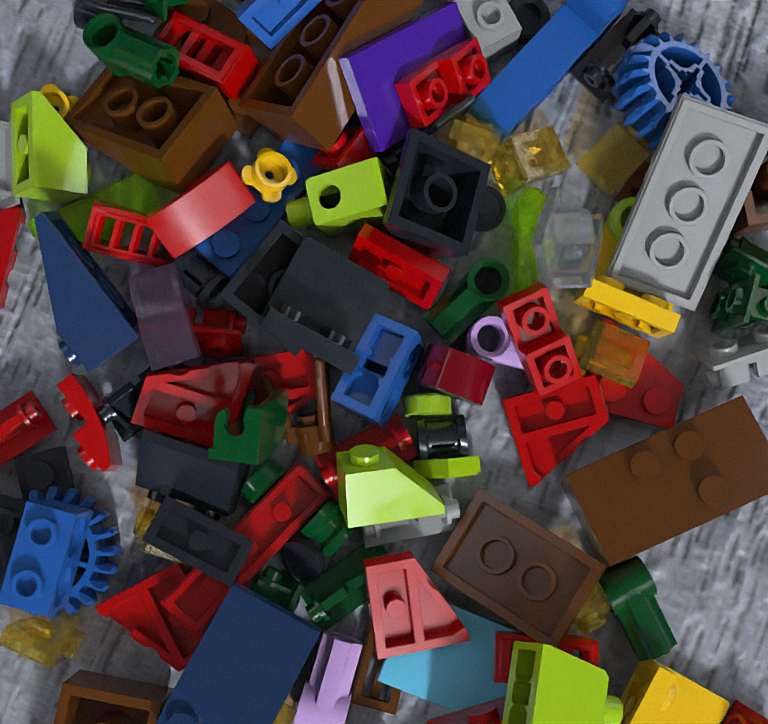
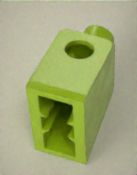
[286,157,393,236]
[502,641,623,724]

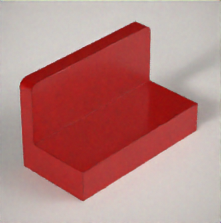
[348,223,451,310]

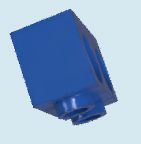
[330,312,426,429]
[0,498,94,617]

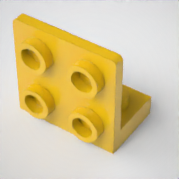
[572,221,681,338]
[620,659,730,724]

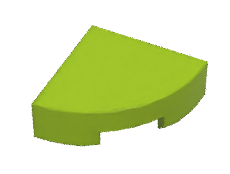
[413,455,481,479]

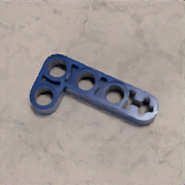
[468,0,630,143]

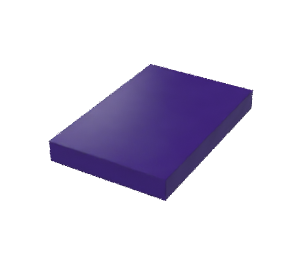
[338,2,482,152]

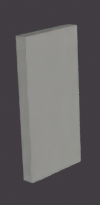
[604,94,768,311]

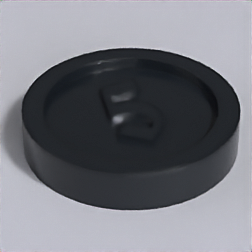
[474,186,506,232]
[280,537,326,582]

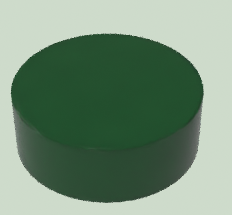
[240,458,286,505]

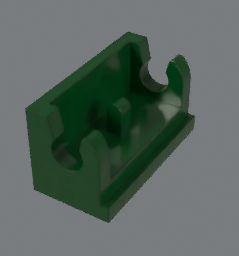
[208,386,289,465]

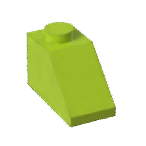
[11,90,91,203]
[336,444,445,528]

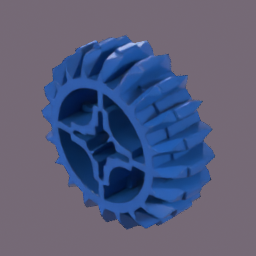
[611,31,735,151]
[18,486,122,618]

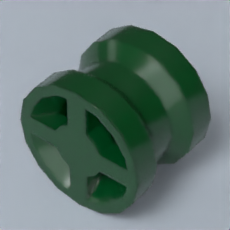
[300,496,357,558]

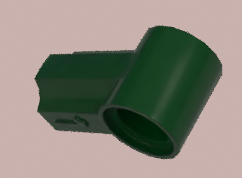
[83,12,181,89]
[422,258,510,346]
[596,555,678,662]

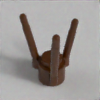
[261,358,337,456]

